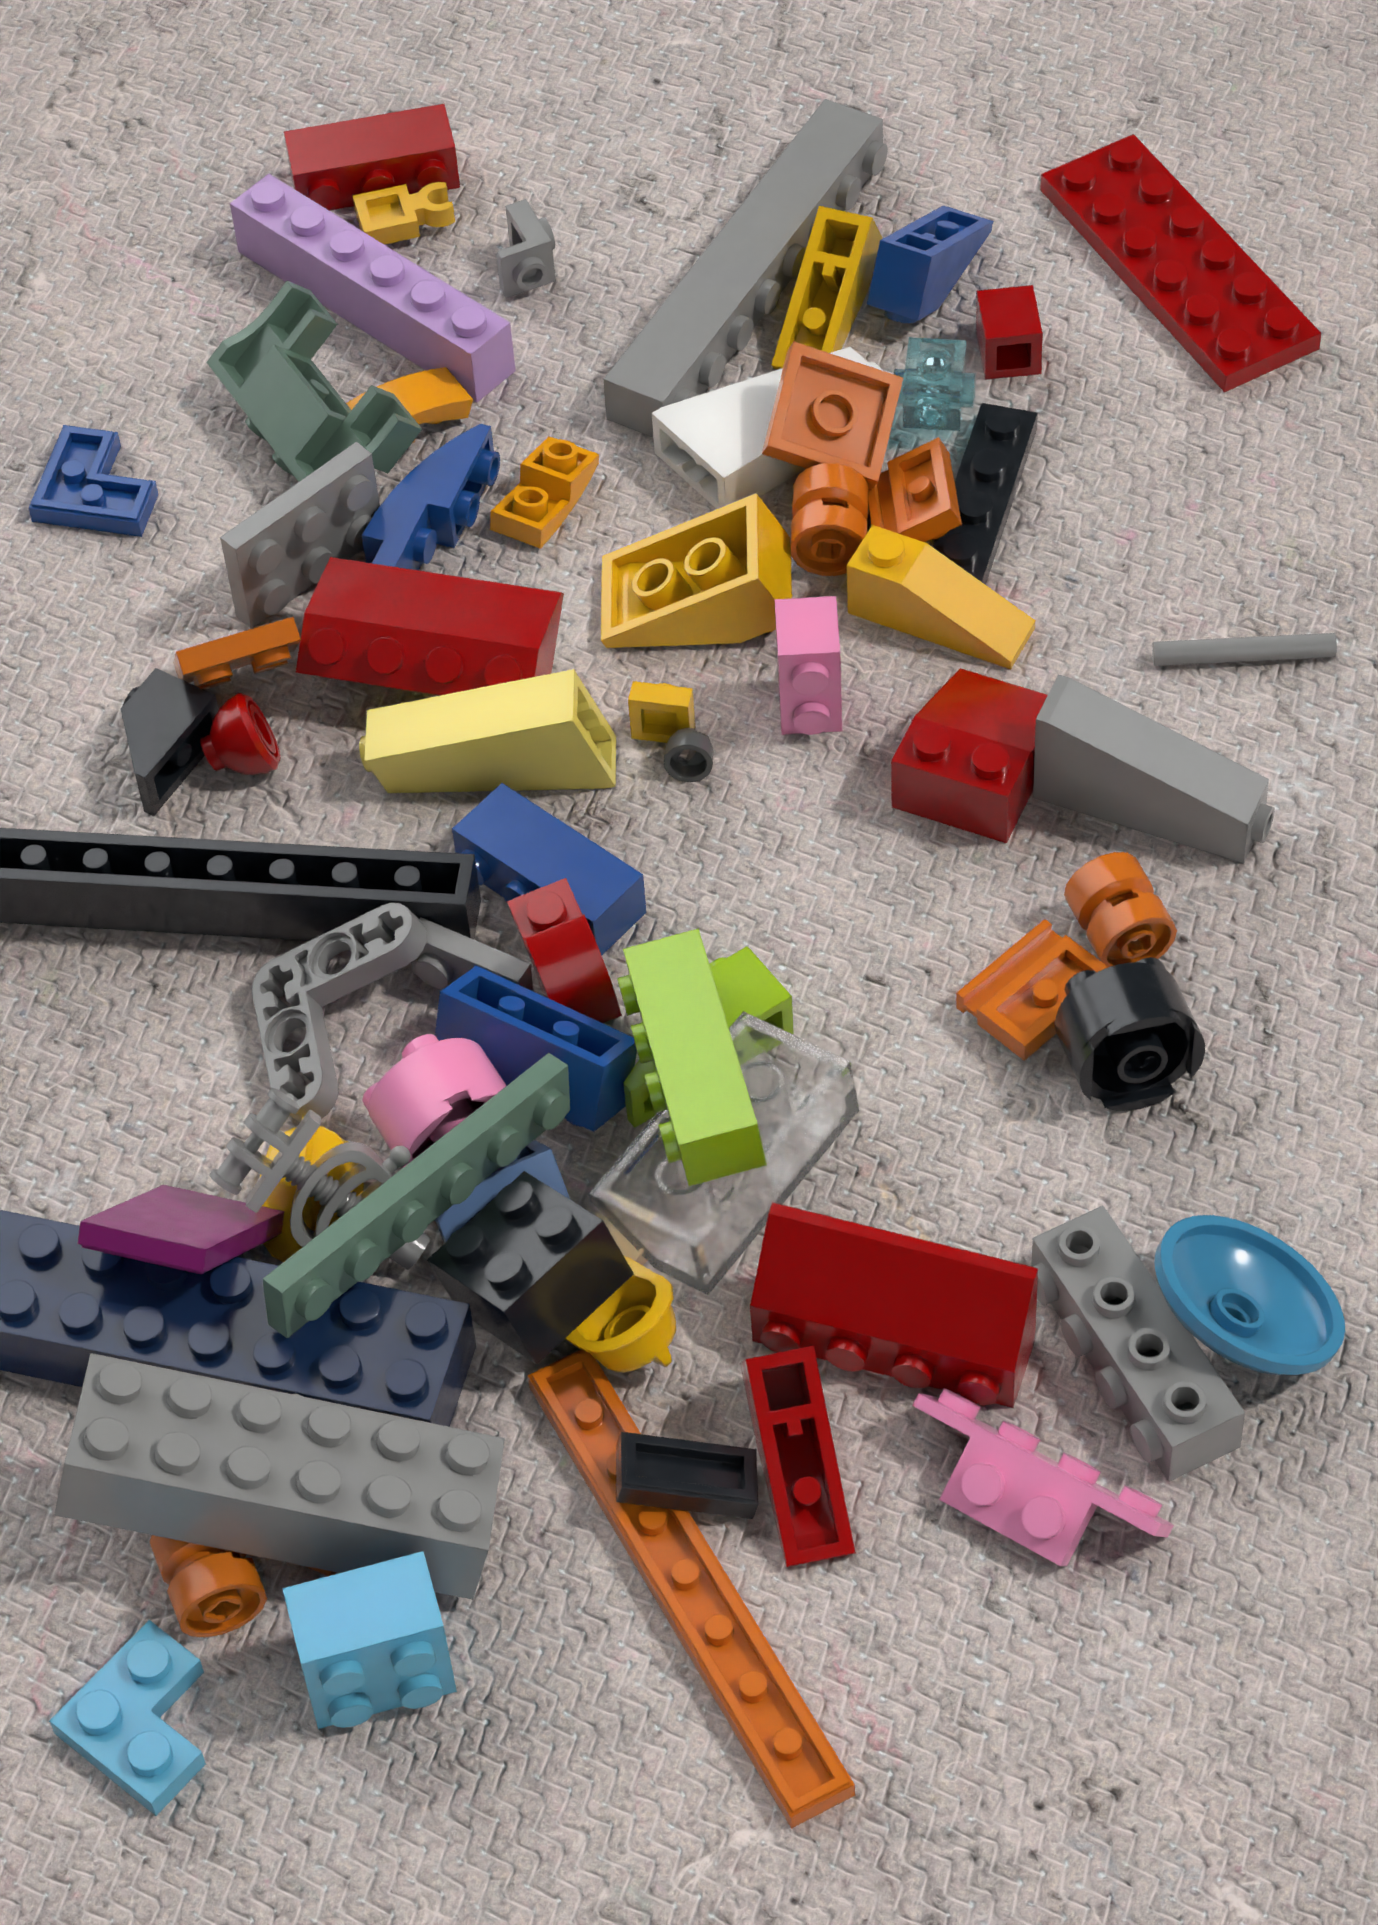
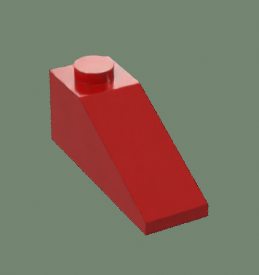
[740,1346,856,1567]

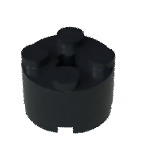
[1055,957,1205,1111]

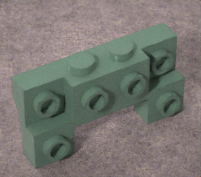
[206,281,423,482]

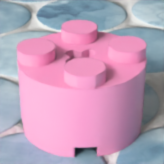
[362,1034,506,1168]

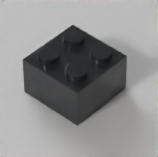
[427,1171,634,1365]

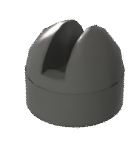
[664,728,714,782]

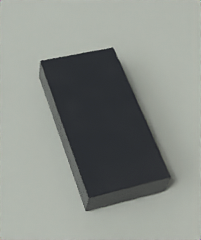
[616,1432,759,1519]

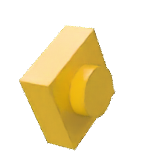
[628,681,696,743]

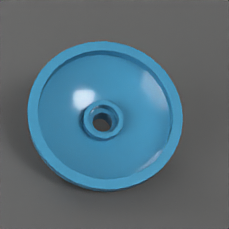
[1154,1215,1345,1375]

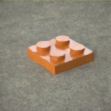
[762,341,903,490]
[173,616,301,690]

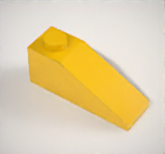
[771,206,883,370]
[847,525,1036,670]

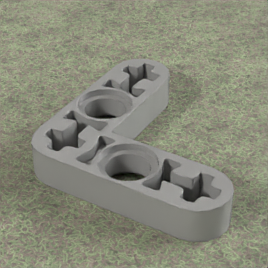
[252,903,427,1123]

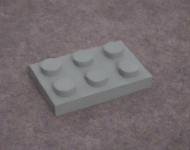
[220,442,380,629]

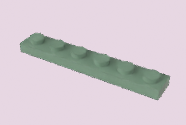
[263,1053,570,1338]

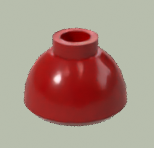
[200,693,281,775]

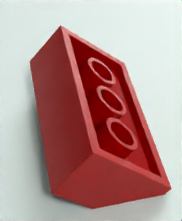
[295,557,564,696]
[750,1202,1038,1408]

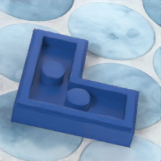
[28,425,159,537]

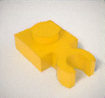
[353,182,455,245]

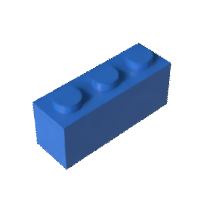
[452,783,647,955]
[435,965,637,1132]

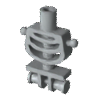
[209,1088,430,1270]

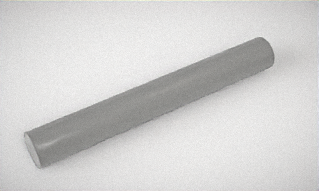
[1152,633,1337,666]

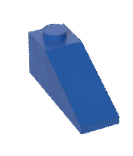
[867,205,994,323]

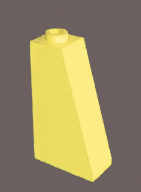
[359,669,616,793]

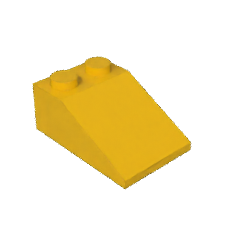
[601,493,792,648]

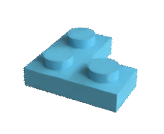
[49,1620,206,1816]

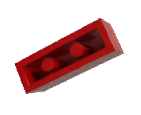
[283,104,460,211]

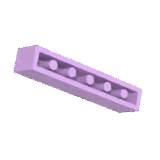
[230,174,516,402]

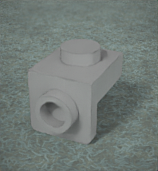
[496,199,556,298]

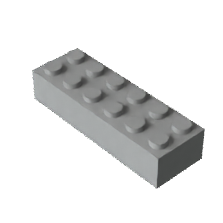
[54,1353,505,1600]

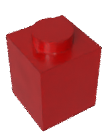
[976,285,1043,380]

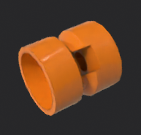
[791,463,868,576]
[1064,852,1177,967]
[149,1535,267,1638]

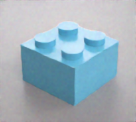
[282,1551,457,1729]

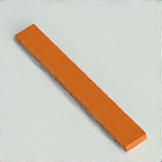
[527,1349,855,1829]

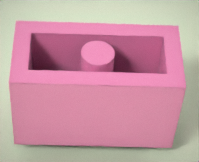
[775,596,842,735]

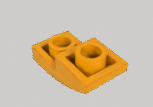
[346,367,473,443]
[490,436,599,549]

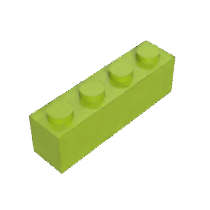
[617,928,767,1186]

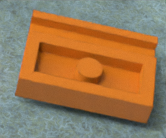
[868,437,962,542]
[956,919,1108,1061]

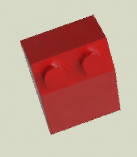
[891,668,1048,844]

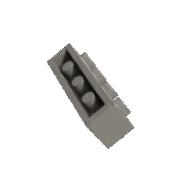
[1031,1205,1245,1482]

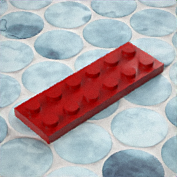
[1040,134,1321,393]

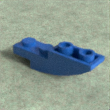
[362,424,500,571]

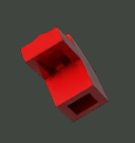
[507,878,622,1023]

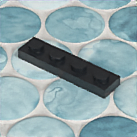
[932,403,1038,585]

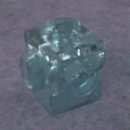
[894,337,976,431]

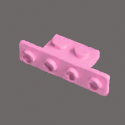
[912,1389,1174,1567]

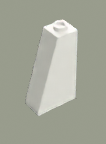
[652,347,883,509]

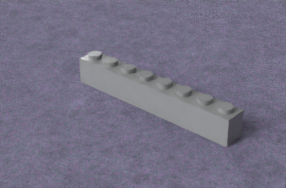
[603,99,888,437]

